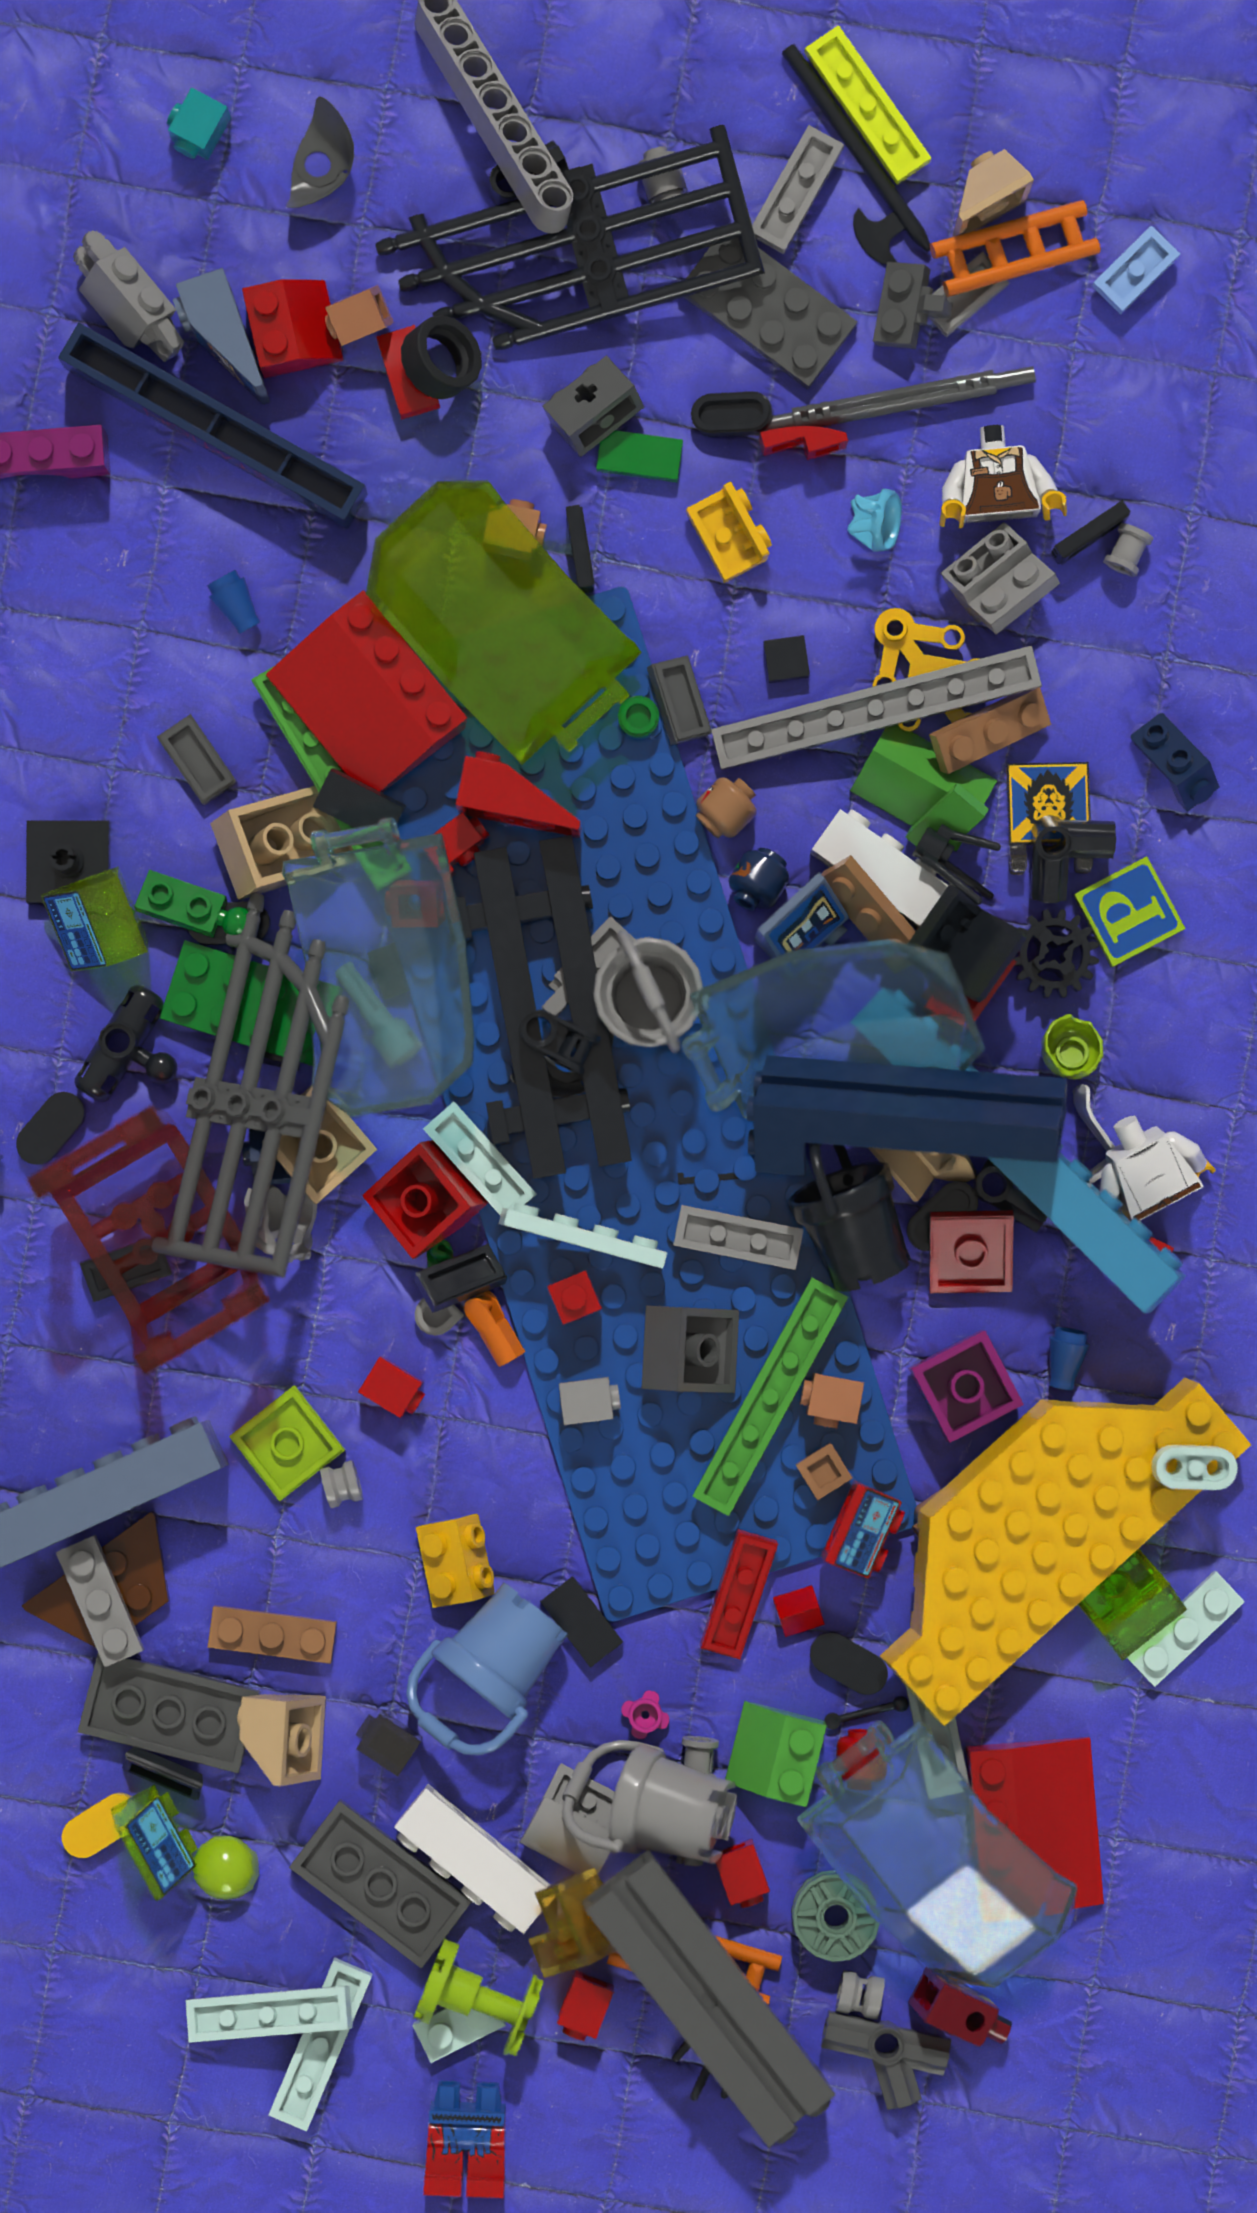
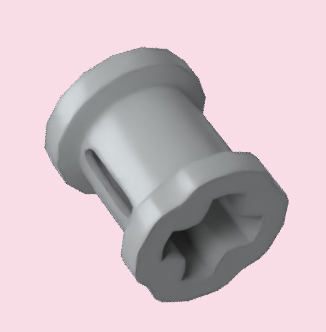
[1103,523,1154,577]

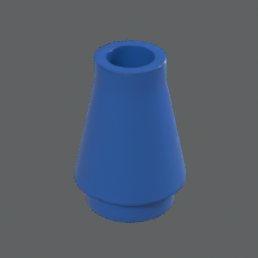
[207,570,260,634]
[1049,1327,1090,1390]

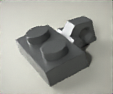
[873,262,953,349]

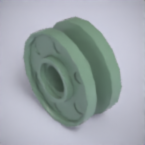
[791,1869,880,1962]

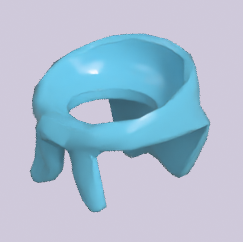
[848,488,902,552]

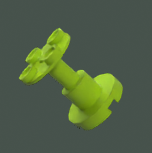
[413,1939,544,2056]

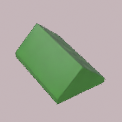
[850,725,997,852]

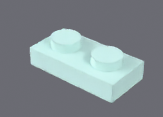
[413,1985,506,2063]

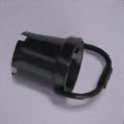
[788,1143,911,1292]

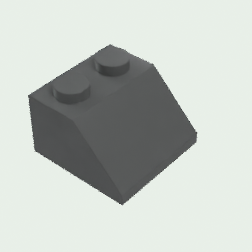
[642,1306,739,1393]

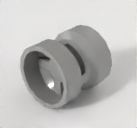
[835,1970,885,2020]

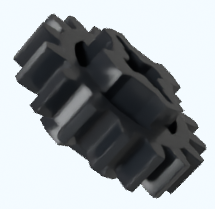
[1014,909,1099,999]

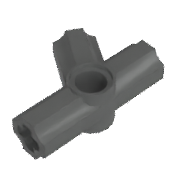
[821,2010,951,2110]

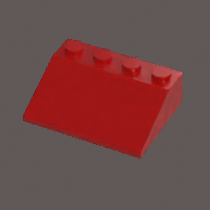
[266,590,467,793]
[966,1737,1104,1920]

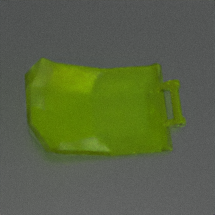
[366,480,642,765]

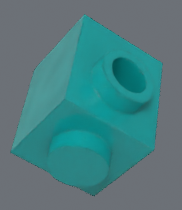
[167,87,231,160]

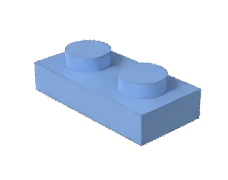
[1092,225,1180,315]

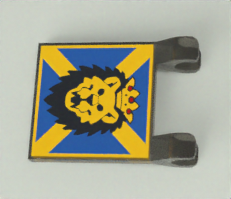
[1006,762,1093,875]

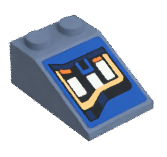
[173,268,270,405]
[754,872,849,976]

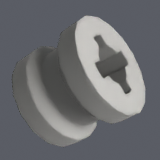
[320,1460,363,1509]

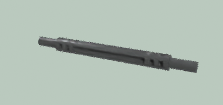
[755,366,1036,436]

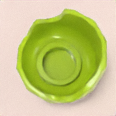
[1041,1014,1103,1079]
[192,1836,260,1900]

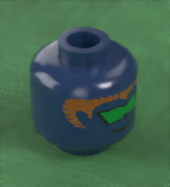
[728,848,789,911]

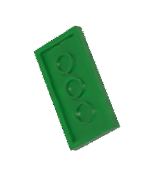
[160,940,342,1068]

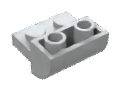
[941,522,1060,635]
[519,1763,615,1881]

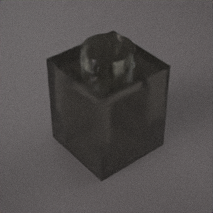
[356,1710,423,1776]

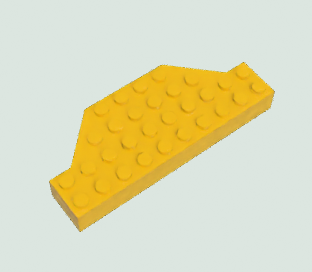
[880,1377,1252,1726]

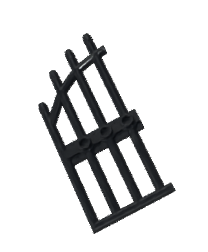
[375,125,765,350]

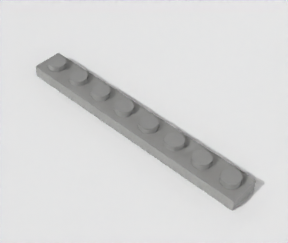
[711,645,1042,770]

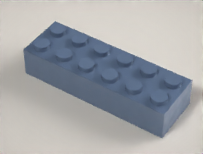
[0,1416,229,1568]

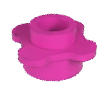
[621,1690,669,1739]

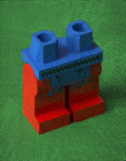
[423,2080,506,2198]

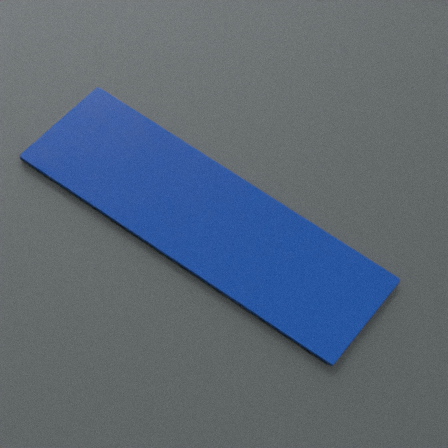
[379,587,917,1622]

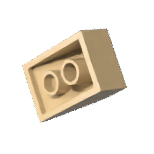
[210,786,358,900]

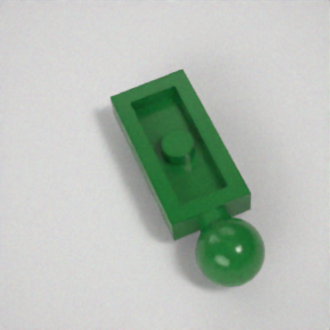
[134,870,248,938]

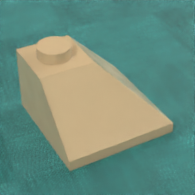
[952,149,1034,237]
[262,1084,377,1204]
[237,1694,326,1786]

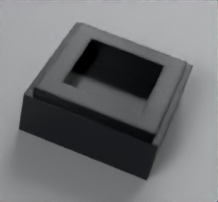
[763,635,810,683]

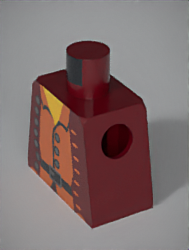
[908,1965,1012,2047]

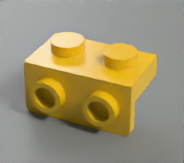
[685,481,772,583]
[416,1514,495,1608]

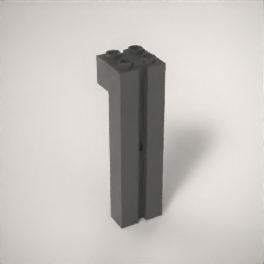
[581,1849,835,2148]

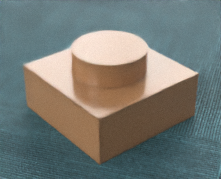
[795,1443,853,1500]

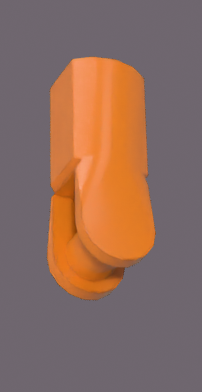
[464,1291,525,1367]

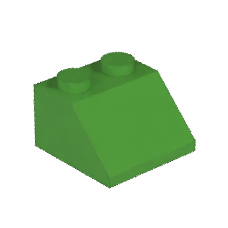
[725,1701,827,1807]

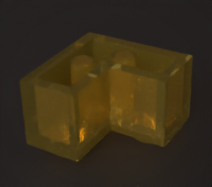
[528,1867,616,1978]

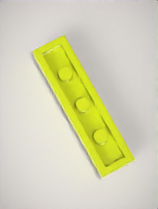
[804,25,931,185]

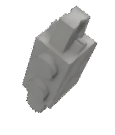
[73,230,184,362]

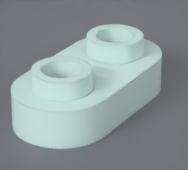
[1151,1445,1237,1490]

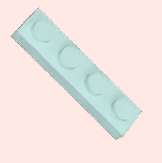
[498,1202,668,1268]
[269,1958,373,2132]
[186,1985,353,2043]

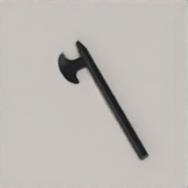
[782,44,930,265]

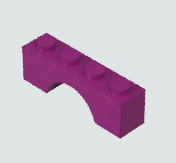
[0,425,111,479]

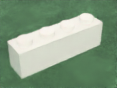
[810,809,953,929]
[394,1784,556,1934]

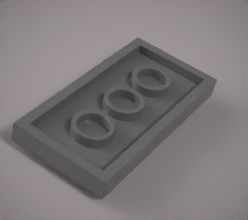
[684,238,858,389]
[77,1653,260,1773]
[289,1799,472,1969]

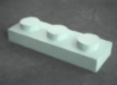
[423,1101,537,1216]
[1124,1570,1245,1687]

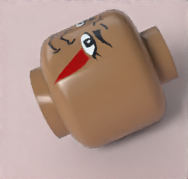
[695,777,757,839]

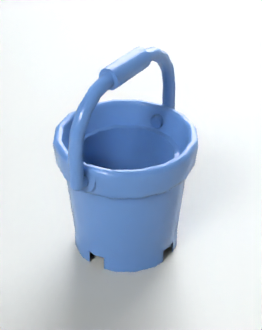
[406,1582,568,1755]

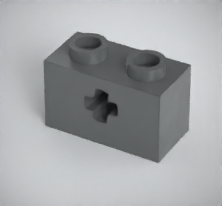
[542,355,645,457]

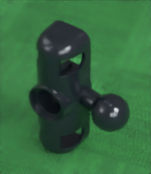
[74,985,178,1102]

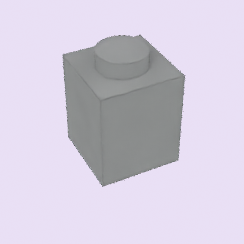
[559,1377,621,1425]

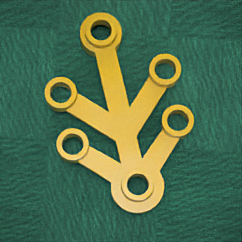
[873,608,978,732]

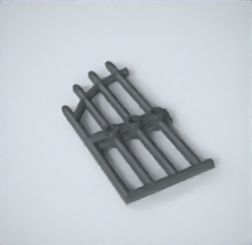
[152,893,349,1278]

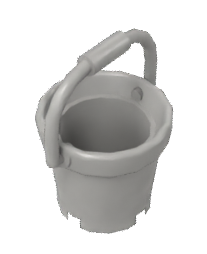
[593,930,704,1053]
[562,1740,737,1863]

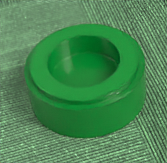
[618,696,659,738]

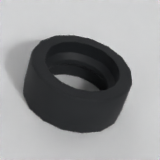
[401,315,482,400]

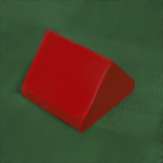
[773,1585,825,1637]

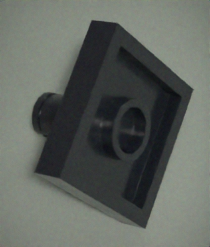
[26,820,111,904]

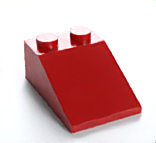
[456,751,582,838]

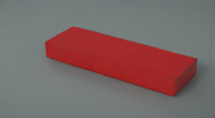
[700,1529,778,1660]

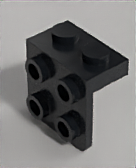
[902,884,1026,1002]

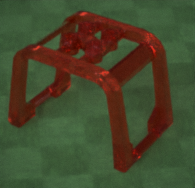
[26,1105,271,1375]

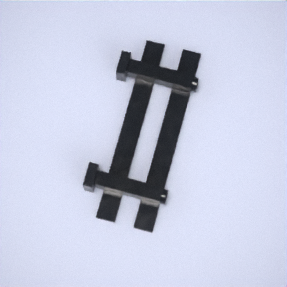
[448,835,632,1179]

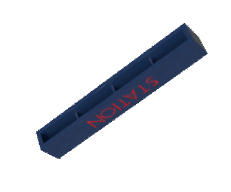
[58,322,368,529]

